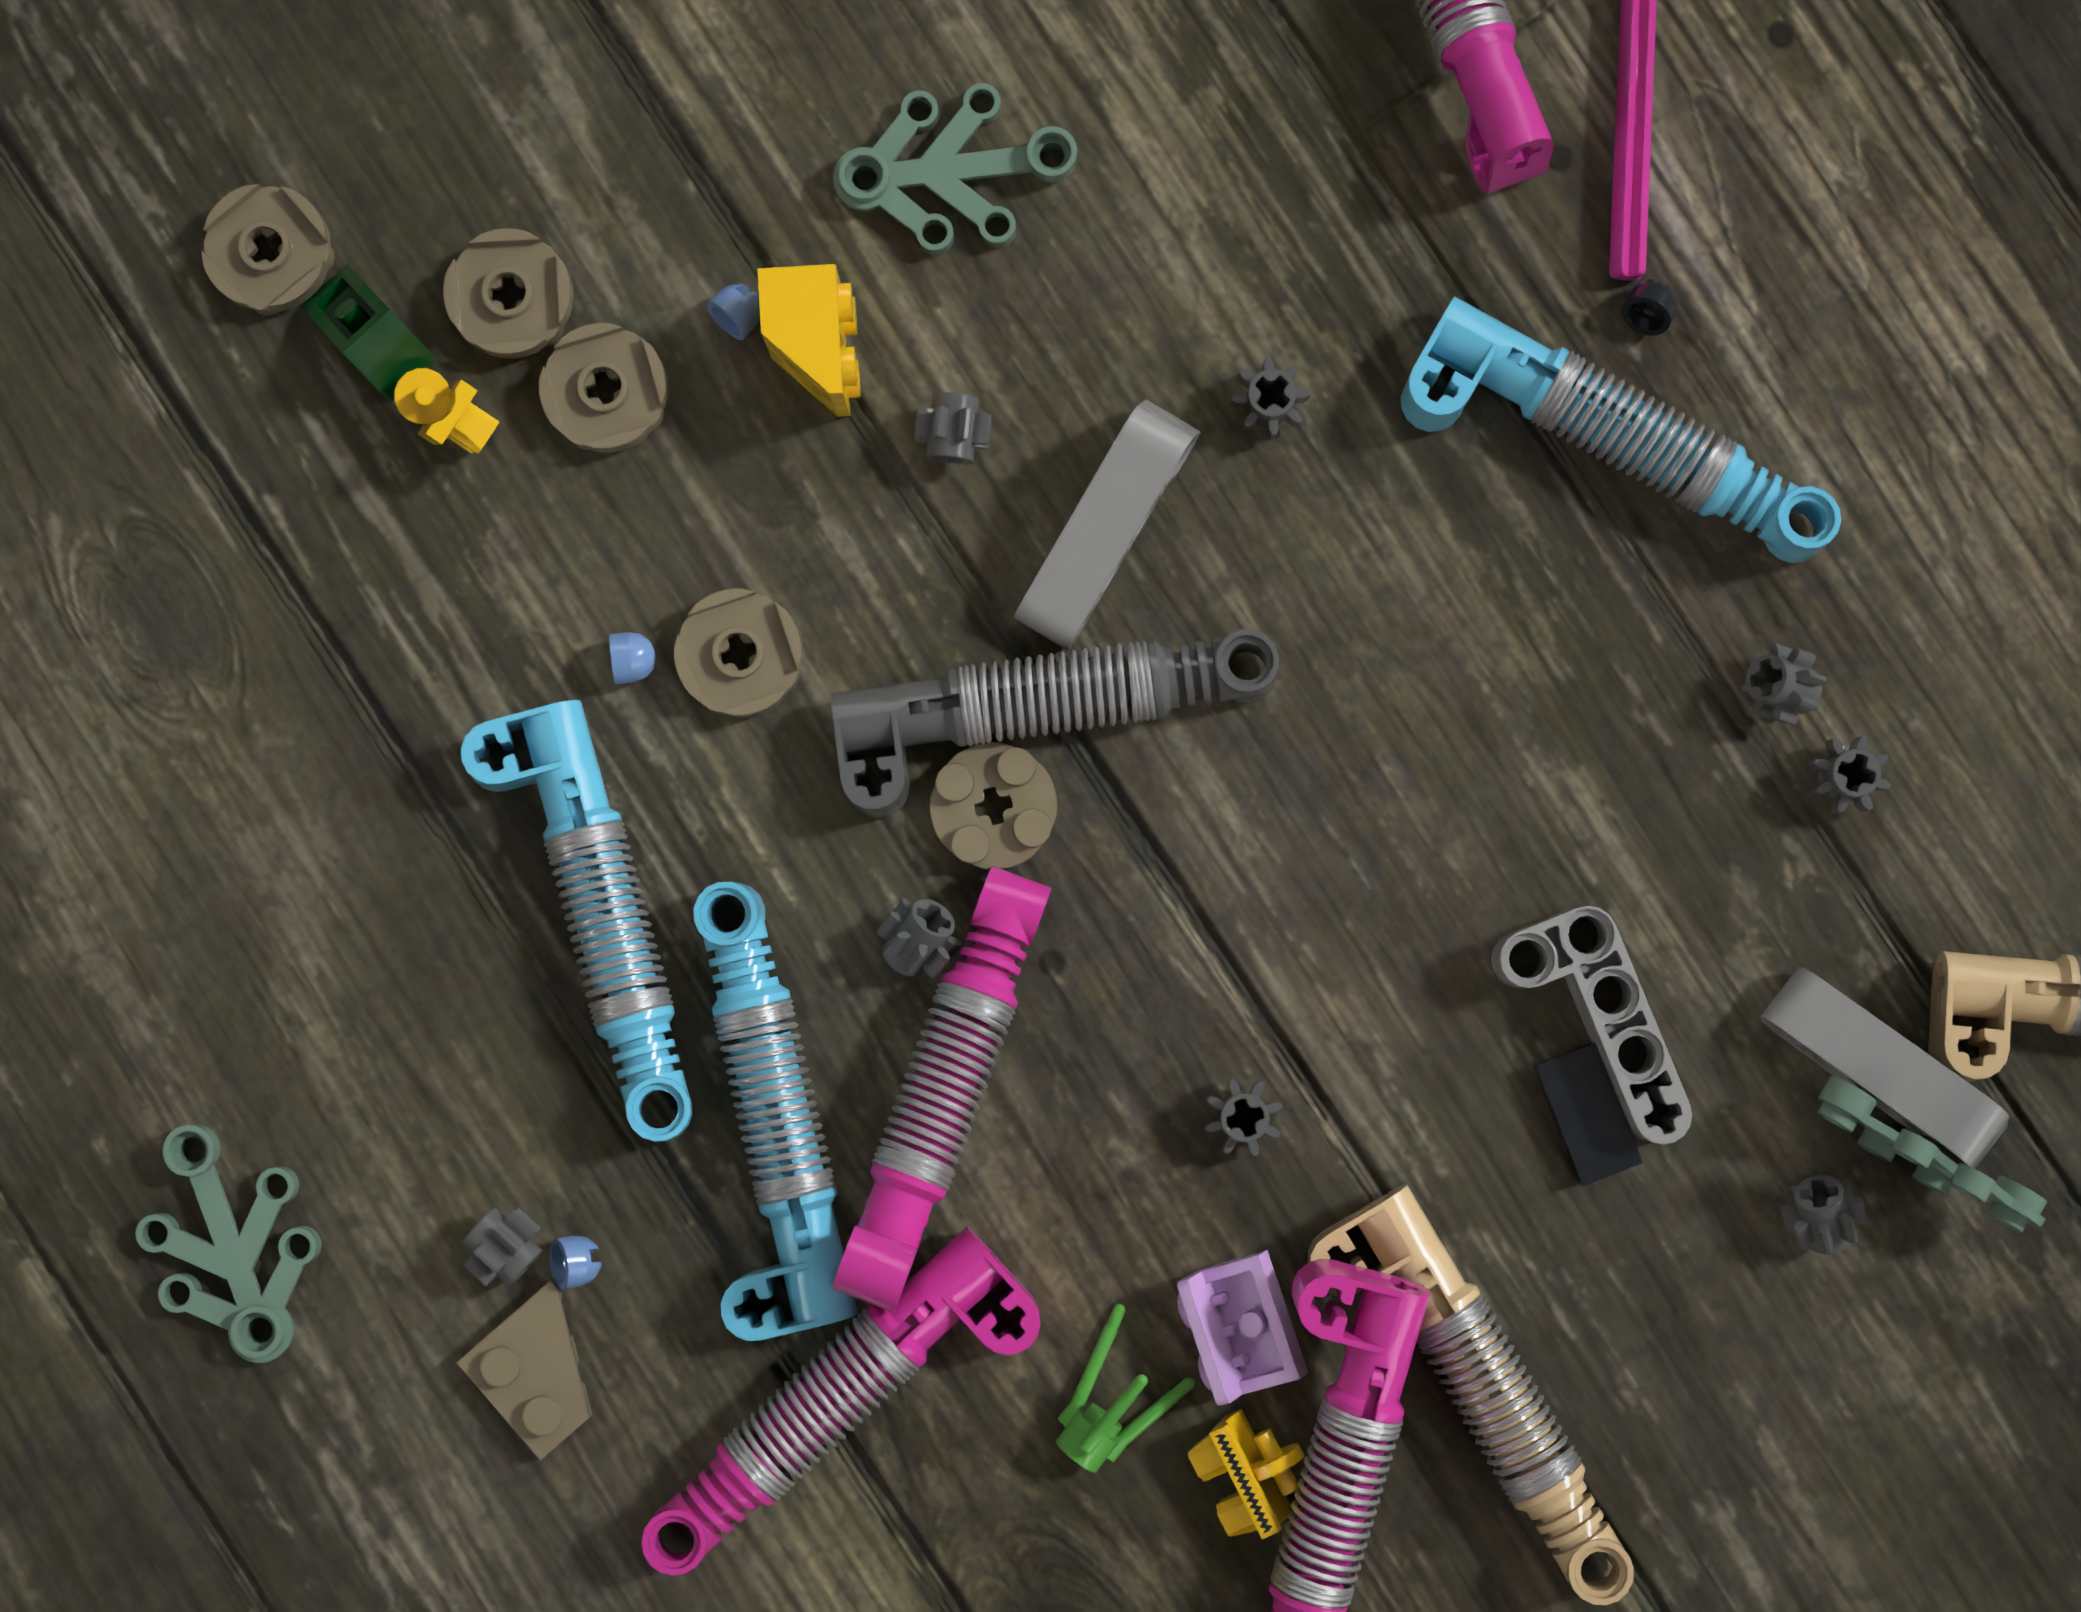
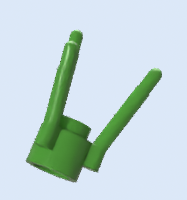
[1056,1304,1195,1473]

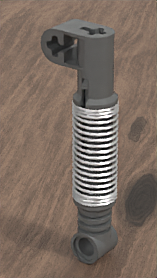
[831,629,1279,818]

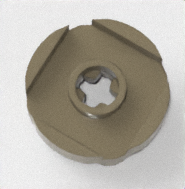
[201,184,335,315]
[443,228,574,359]
[539,323,669,453]
[674,588,803,717]
[930,742,1057,870]

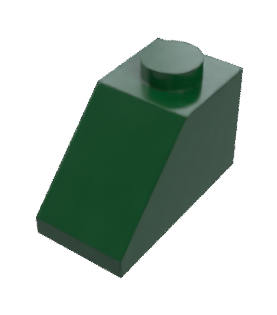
[301,264,437,403]

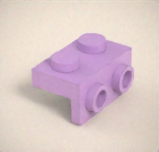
[1177,1250,1308,1406]

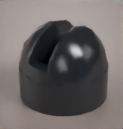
[1622,279,1677,336]

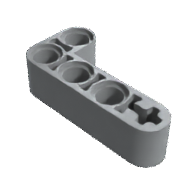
[1014,399,1201,650]
[1491,906,1692,1145]
[1759,966,2009,1168]

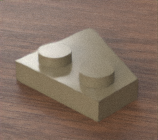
[457,1279,593,1461]

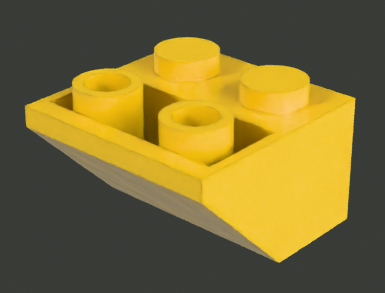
[757,264,861,417]

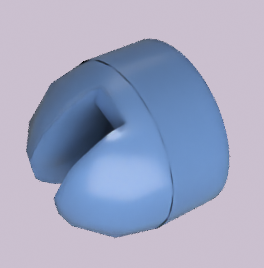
[707,283,760,340]
[609,632,656,685]
[549,1235,602,1290]

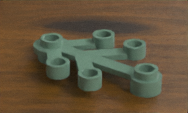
[833,83,1077,256]
[1817,1076,2047,1233]
[135,1124,322,1363]

